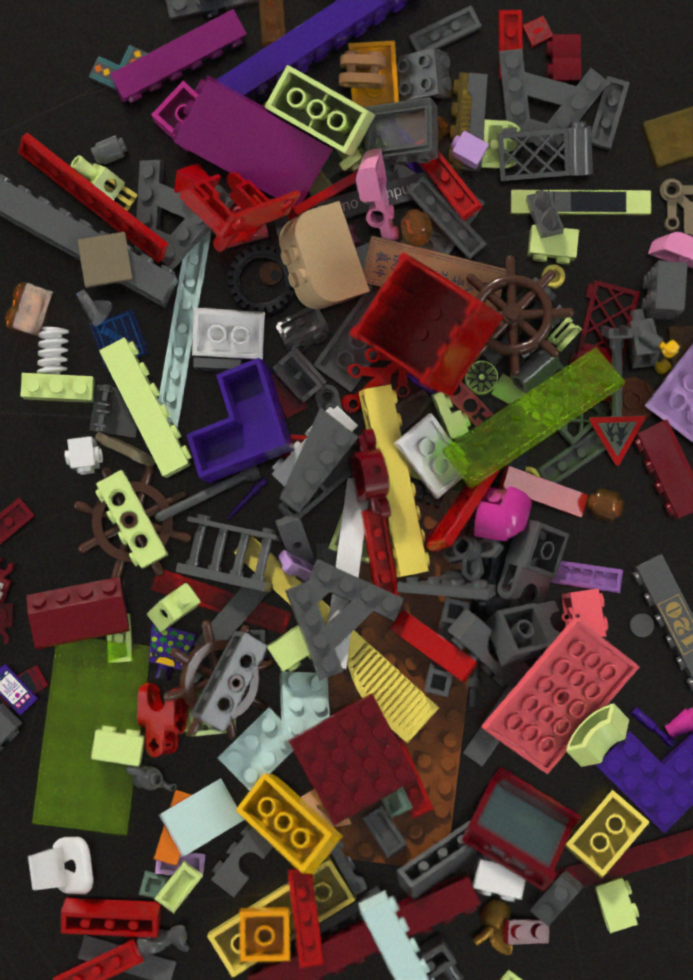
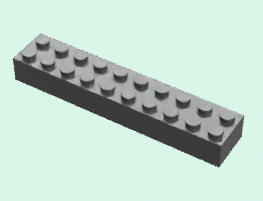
[0,174,178,308]

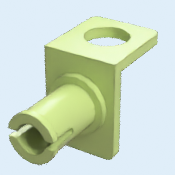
[71,155,125,200]

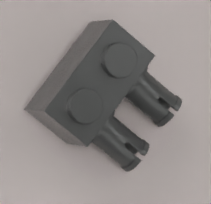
[416,933,463,980]

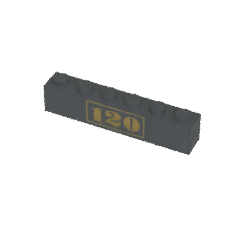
[633,554,693,692]

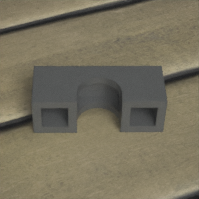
[211,823,273,897]

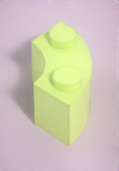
[566,704,629,767]

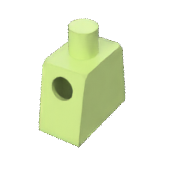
[147,583,200,633]

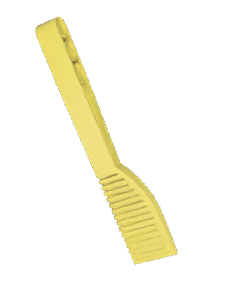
[233,535,439,743]

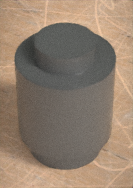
[91,135,128,165]

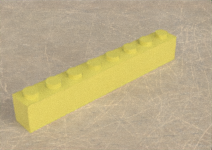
[359,384,430,577]

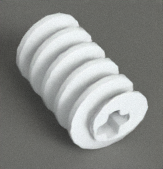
[37,327,69,375]

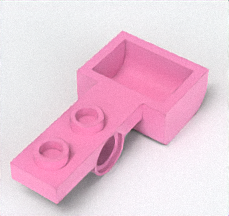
[356,148,399,241]
[648,232,693,268]

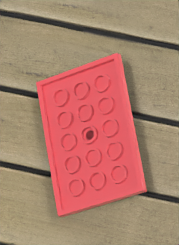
[482,616,639,774]

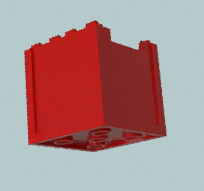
[349,251,504,396]

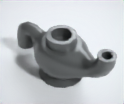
[126,765,177,792]

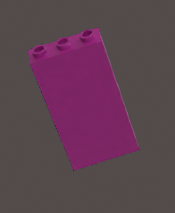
[172,76,333,207]

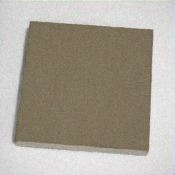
[78,232,133,288]

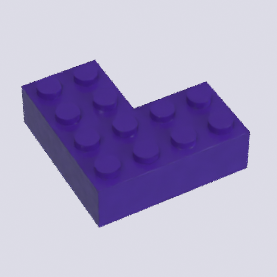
[186,358,294,483]
[594,730,693,833]

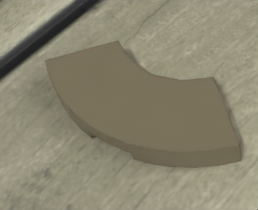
[95,432,155,466]

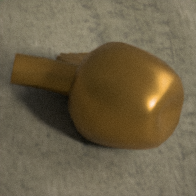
[472,899,513,955]

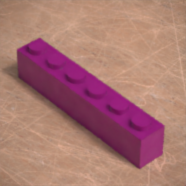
[110,9,247,103]

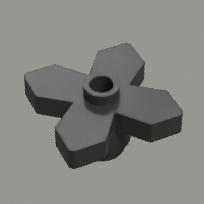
[441,518,504,582]

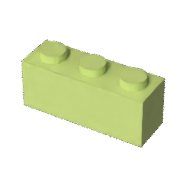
[21,373,96,403]

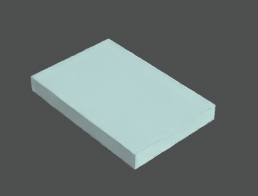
[159,779,244,857]

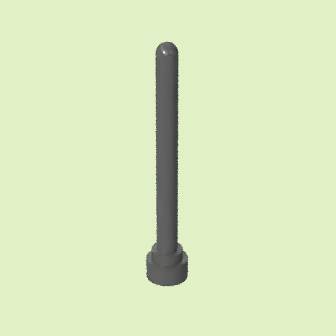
[155,465,261,522]

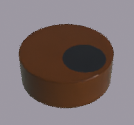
[259,262,283,286]

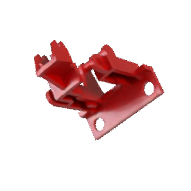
[174,163,301,252]

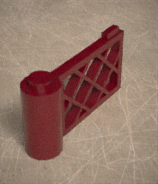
[569,280,640,379]

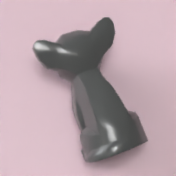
[137,924,189,956]

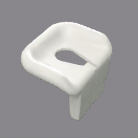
[28,837,93,894]

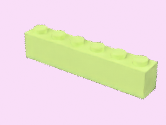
[99,338,192,478]

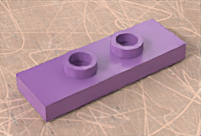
[550,561,623,593]

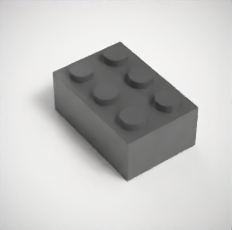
[641,261,687,321]

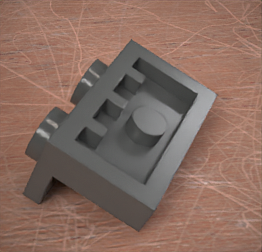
[274,307,331,353]

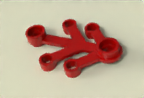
[341,348,410,413]

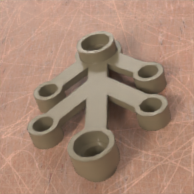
[660,179,693,237]

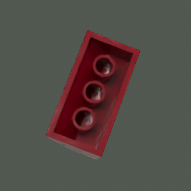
[634,419,693,520]
[26,577,130,650]

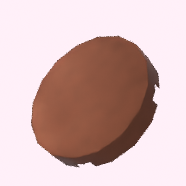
[609,377,654,419]

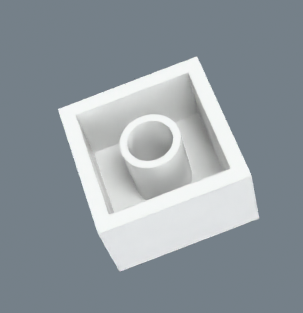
[471,855,526,902]

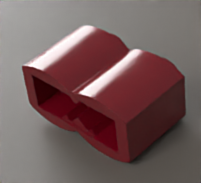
[547,34,581,84]

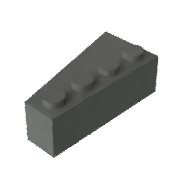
[280,407,358,514]

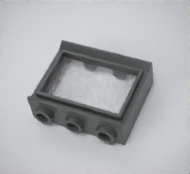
[364,97,438,167]

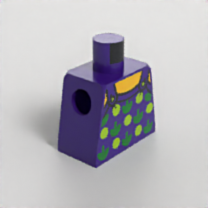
[149,623,198,681]

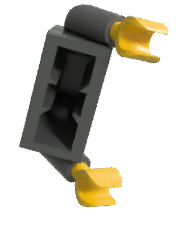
[628,309,679,375]

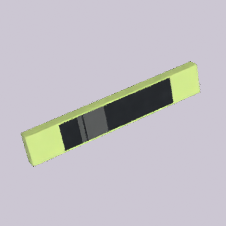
[511,190,651,215]

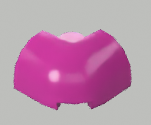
[474,486,532,541]

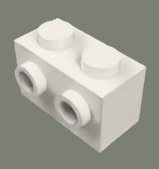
[65,437,103,475]

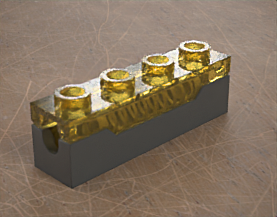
[448,72,488,171]

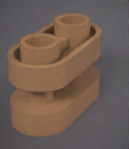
[339,51,387,89]

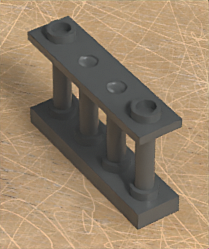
[176,514,283,593]

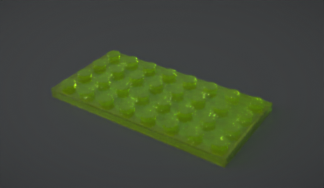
[32,638,150,835]

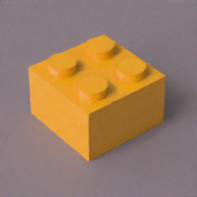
[240,907,290,962]

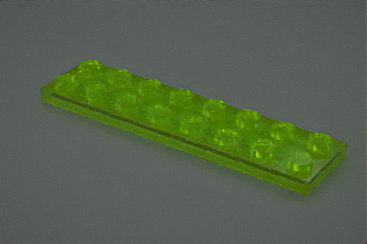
[442,347,625,488]

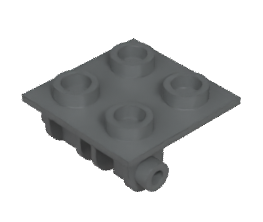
[89,384,138,438]

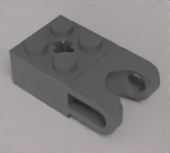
[497,519,569,605]
[484,601,561,666]

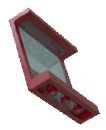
[461,767,582,891]

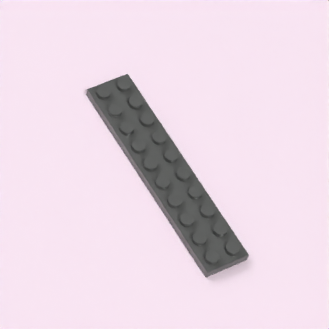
[313,193,485,393]

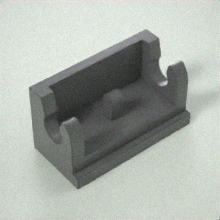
[271,346,327,404]

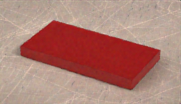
[426,465,500,552]

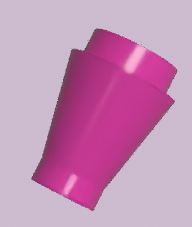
[665,708,693,738]

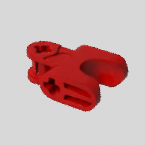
[137,683,188,757]

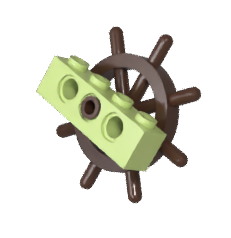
[74,465,192,578]

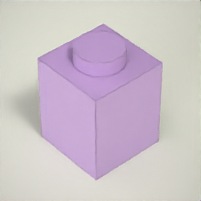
[450,131,489,170]

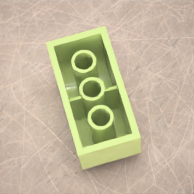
[265,65,375,157]

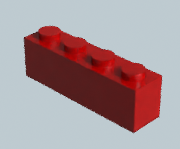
[61,898,161,938]

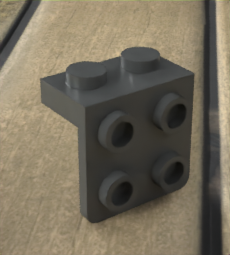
[396,48,453,102]

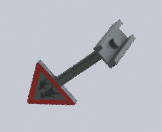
[589,325,645,466]

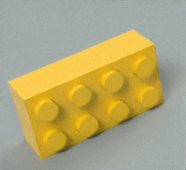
[236,773,343,874]

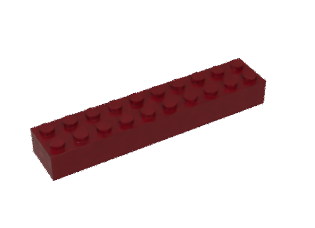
[248,872,480,980]

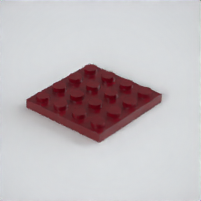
[287,693,418,826]

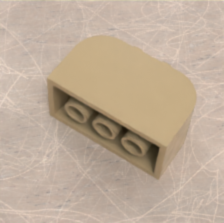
[279,201,370,309]

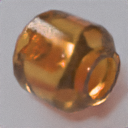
[400,209,433,246]
[588,488,624,522]

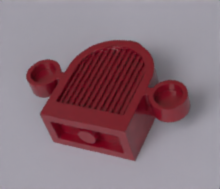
[348,428,391,519]

